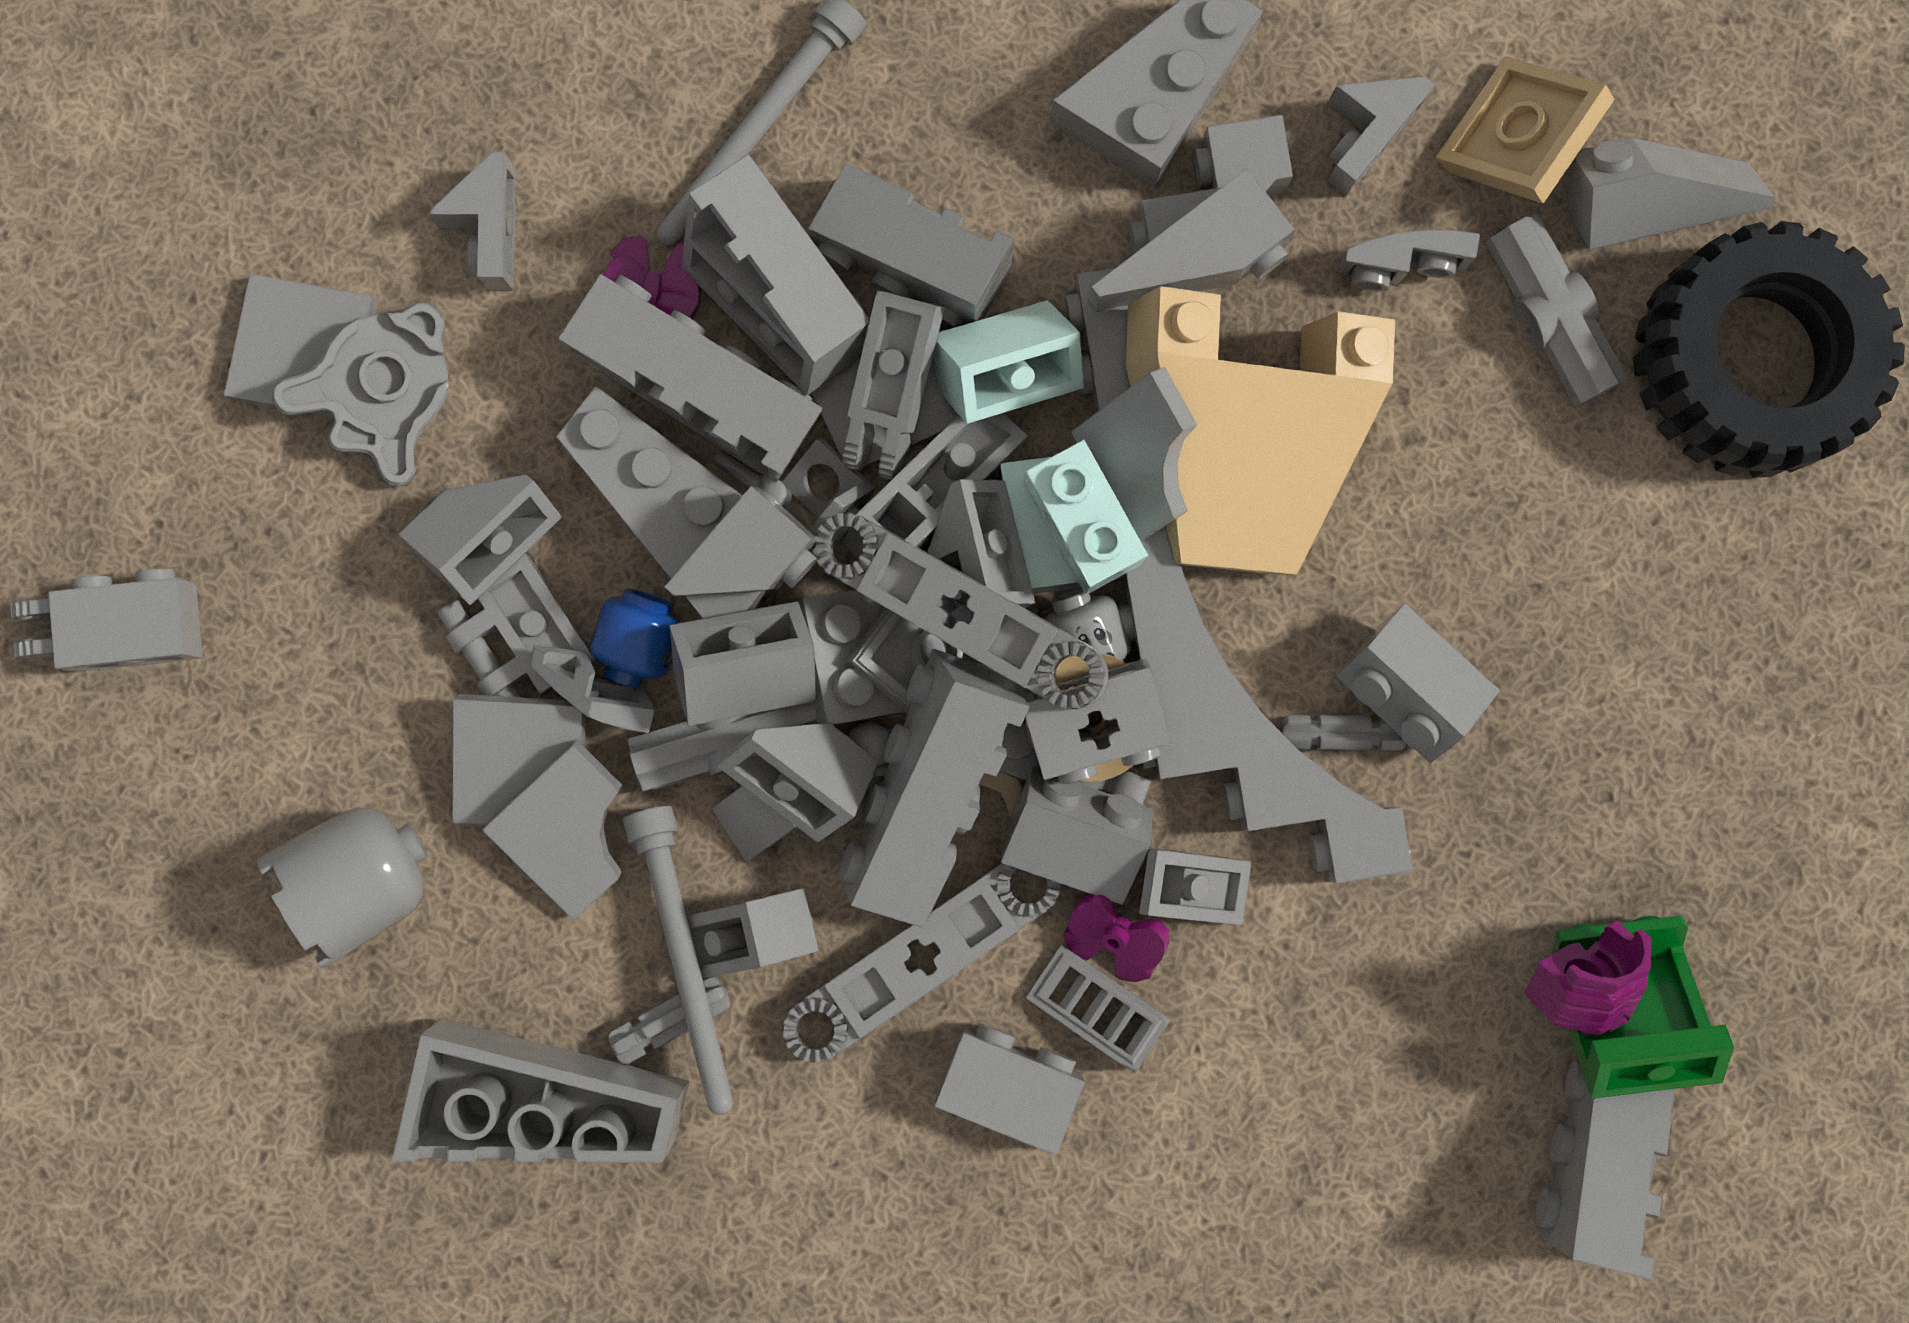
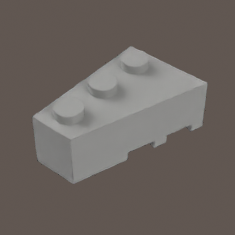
[1050,0,1263,188]

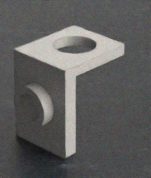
[782,438,876,548]

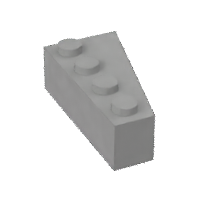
[558,274,823,481]
[556,386,774,619]
[839,649,1030,928]
[392,1018,690,1163]

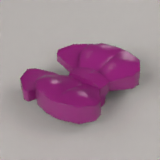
[603,235,701,319]
[1063,893,1169,982]

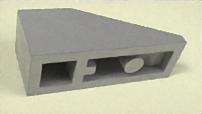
[1567,138,1775,250]
[1088,168,1295,311]
[843,413,1028,559]

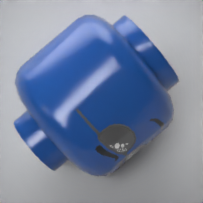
[589,588,681,688]

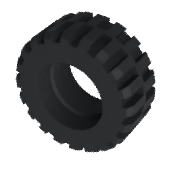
[1633,221,1905,478]

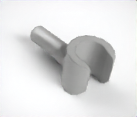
[713,451,792,511]

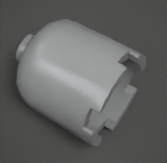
[257,808,428,969]

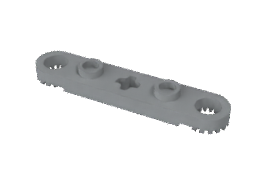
[814,513,1108,709]
[783,863,1061,1063]

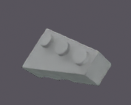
[681,154,870,396]
[808,163,1014,330]
[1535,1061,1675,1280]

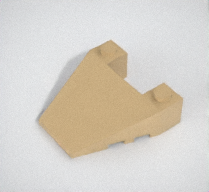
[1125,286,1395,576]

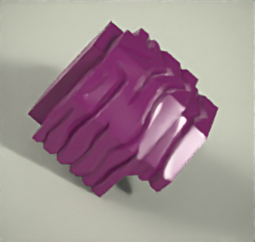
[1524,920,1651,1037]

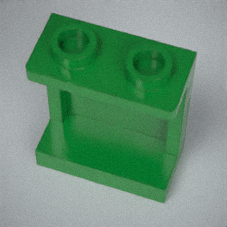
[1552,916,1734,1099]

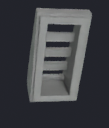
[1025,944,1170,1073]

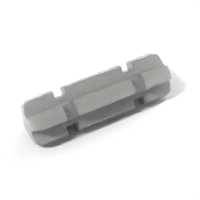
[1281,715,1406,750]
[608,976,731,1065]

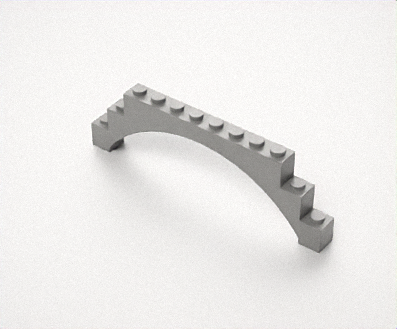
[1065,115,1413,883]

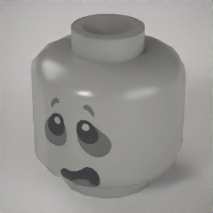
[1044,588,1132,660]

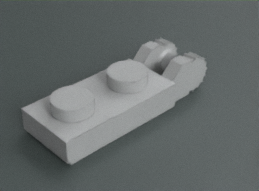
[842,291,945,480]

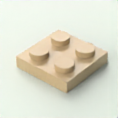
[1435,56,1615,204]

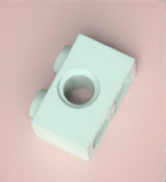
[1024,440,1148,595]

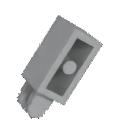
[10,569,203,672]

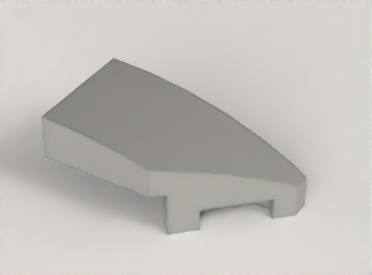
[529,644,655,733]

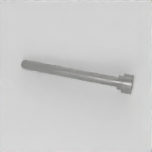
[657,0,867,246]
[622,806,733,1115]

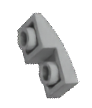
[1336,230,1480,292]

